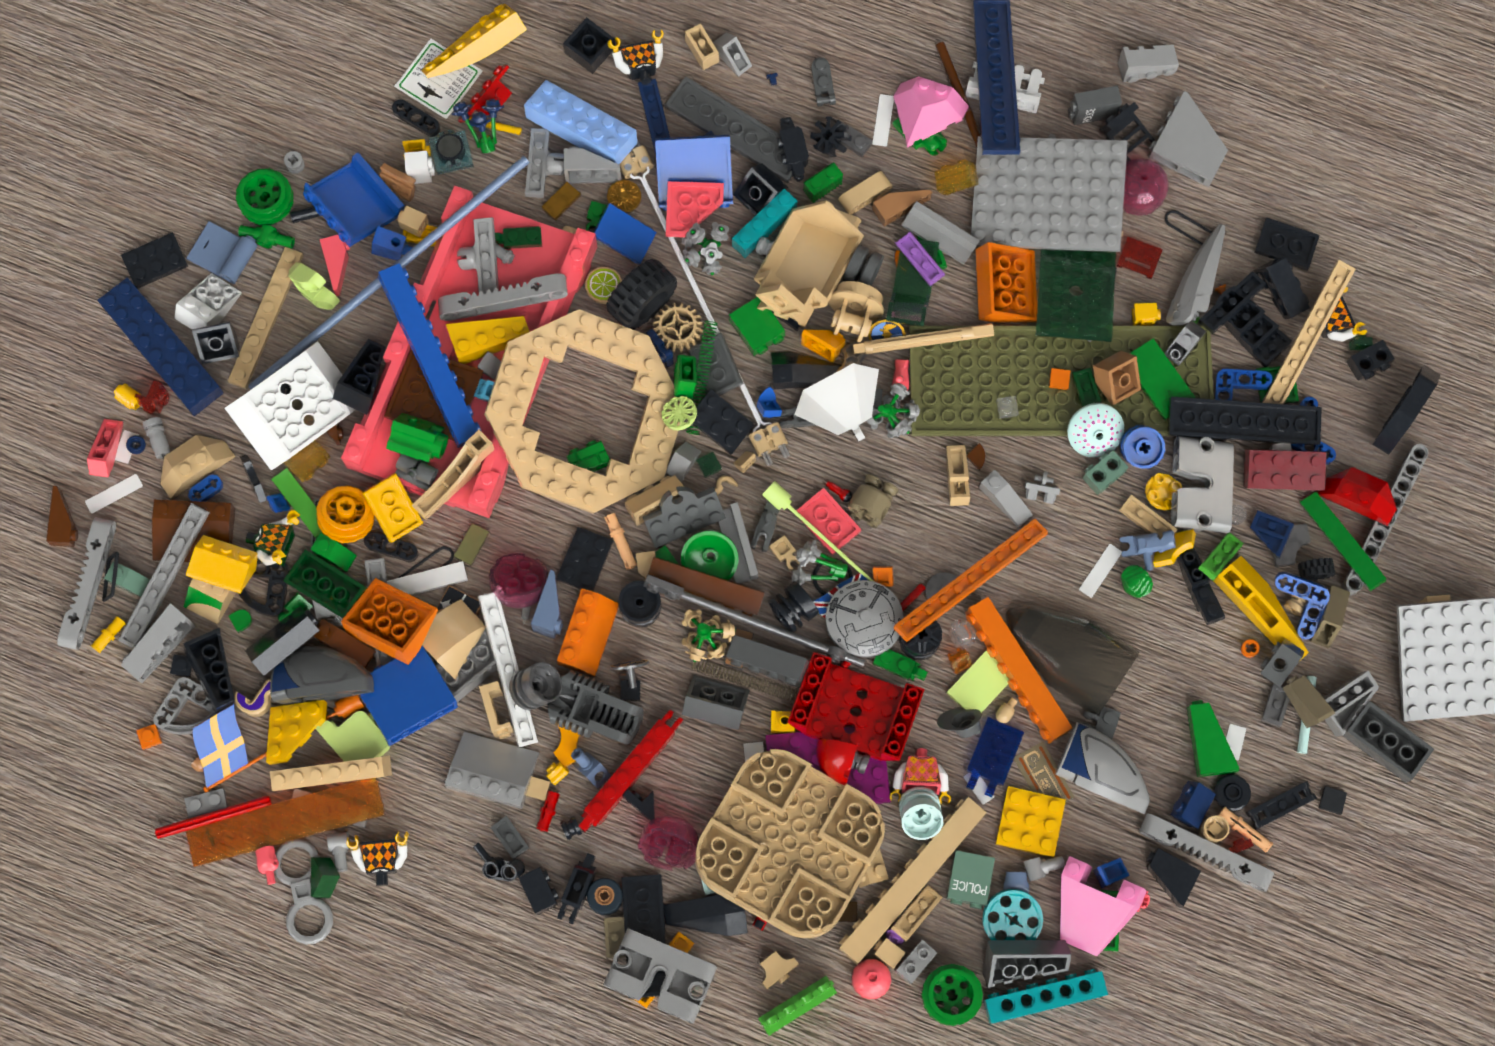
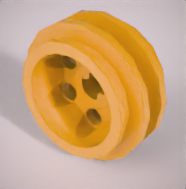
[316,486,375,543]

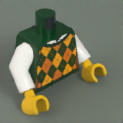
[246,510,300,566]

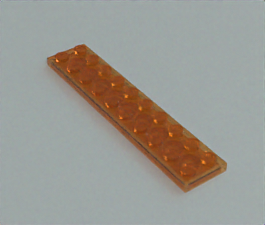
[186,778,386,867]

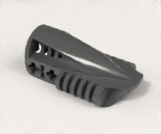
[546,670,644,745]

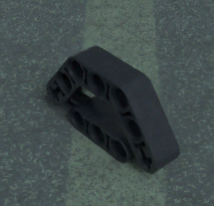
[1372,365,1440,455]

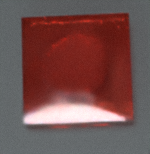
[1229,838,1254,854]

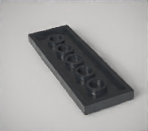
[622,874,666,999]

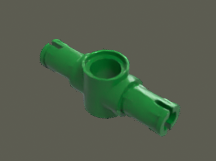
[238,224,295,249]

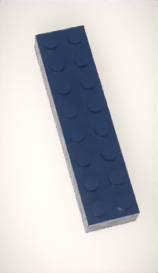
[97,277,224,416]

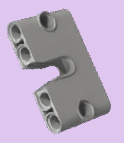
[1171,436,1234,533]
[603,929,717,1024]

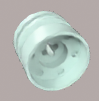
[899,787,943,840]

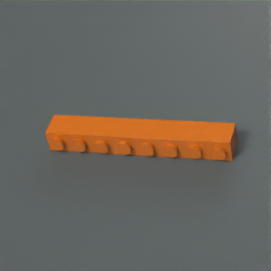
[965,597,1073,744]

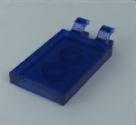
[966,717,1024,798]

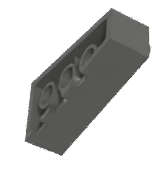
[726,635,809,688]
[982,940,1071,988]

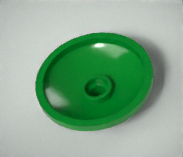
[681,530,739,580]

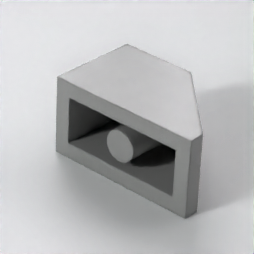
[713,32,752,77]

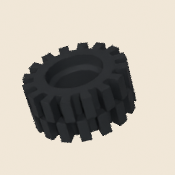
[1298,558,1336,581]

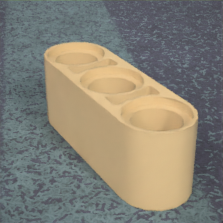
[838,171,893,215]

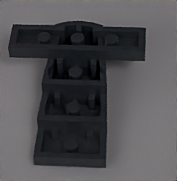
[1199,271,1292,368]

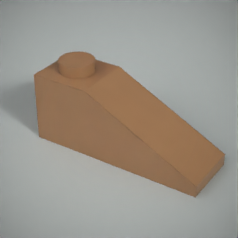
[872,190,932,227]

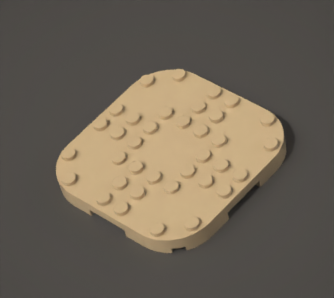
[695,749,885,938]

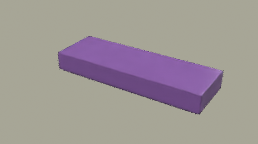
[895,232,945,287]

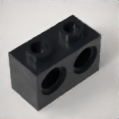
[1346,340,1395,381]

